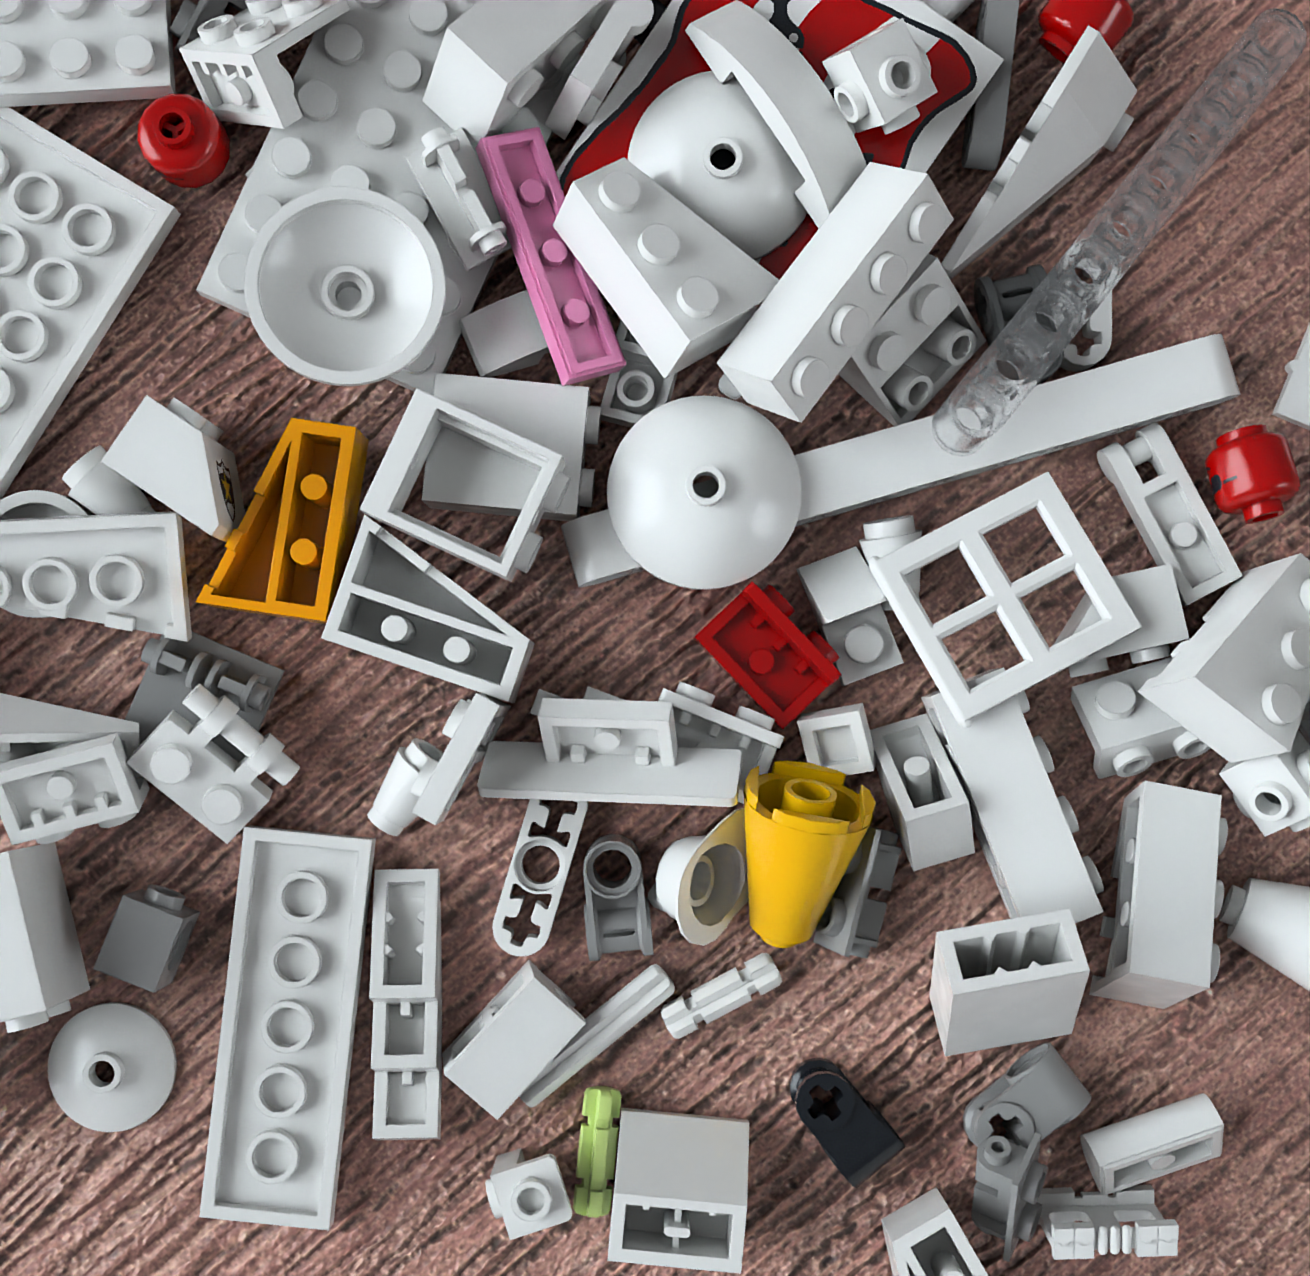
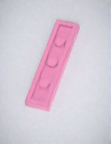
[475,127,626,386]

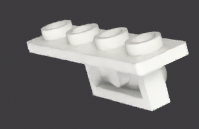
[477,698,742,807]

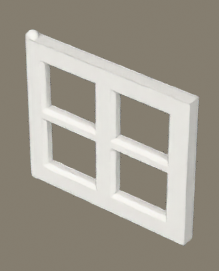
[868,472,1142,728]

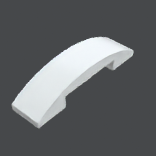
[685,0,867,229]

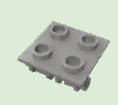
[125,632,285,763]

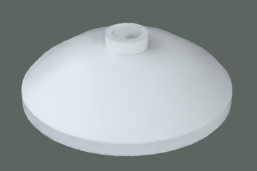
[628,71,808,260]
[244,186,446,386]
[607,395,801,590]

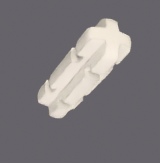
[661,953,782,1039]

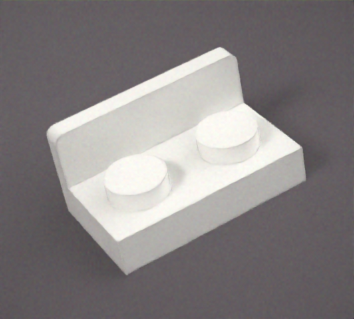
[0,733,150,845]

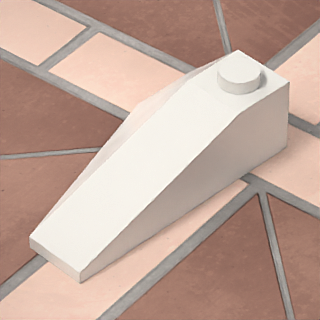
[941,25,1137,280]

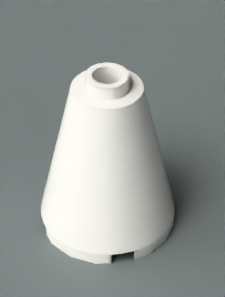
[1219,878,1310,991]

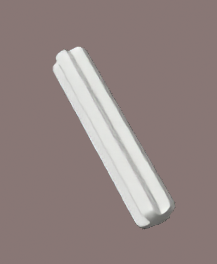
[519,964,675,1107]

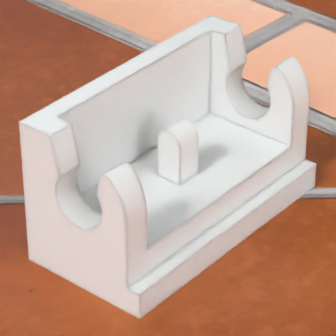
[442,960,586,1120]

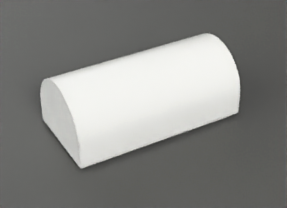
[1080,1093,1224,1196]

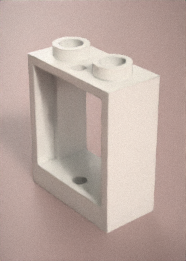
[360,388,571,582]

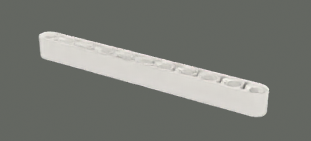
[561,334,1240,587]

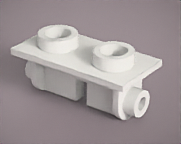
[405,126,512,271]

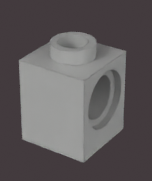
[93,884,200,993]

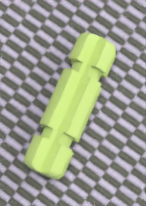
[573,1086,622,1218]

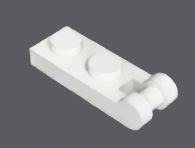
[1097,422,1243,606]

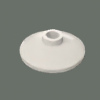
[47,1002,177,1132]

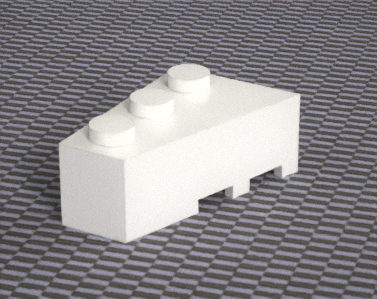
[1137,553,1310,763]

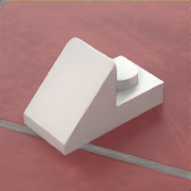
[797,546,904,686]

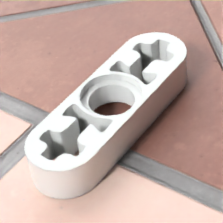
[492,799,589,957]

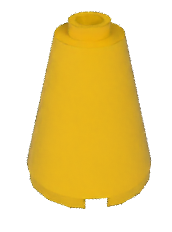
[743,761,876,948]

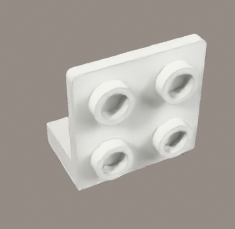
[179,0,350,129]

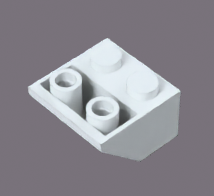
[838,254,986,426]
[607,1108,750,1274]

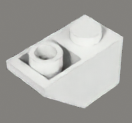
[1053,563,1190,678]

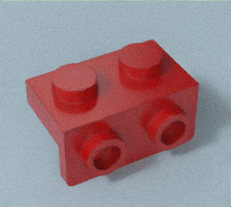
[693,581,842,730]

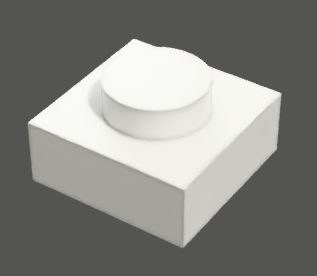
[797,703,878,776]

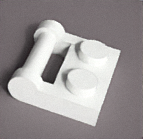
[544,0,654,140]

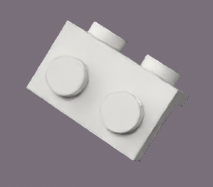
[1071,657,1210,779]
[658,682,784,804]

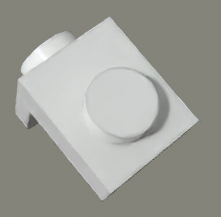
[485,1148,572,1240]

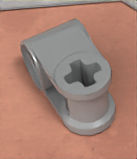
[583,833,654,961]
[963,1042,1092,1149]

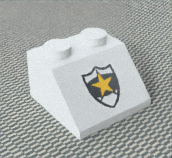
[101,395,245,542]

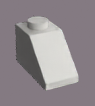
[870,713,975,871]

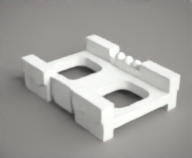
[1037,1185,1179,1260]

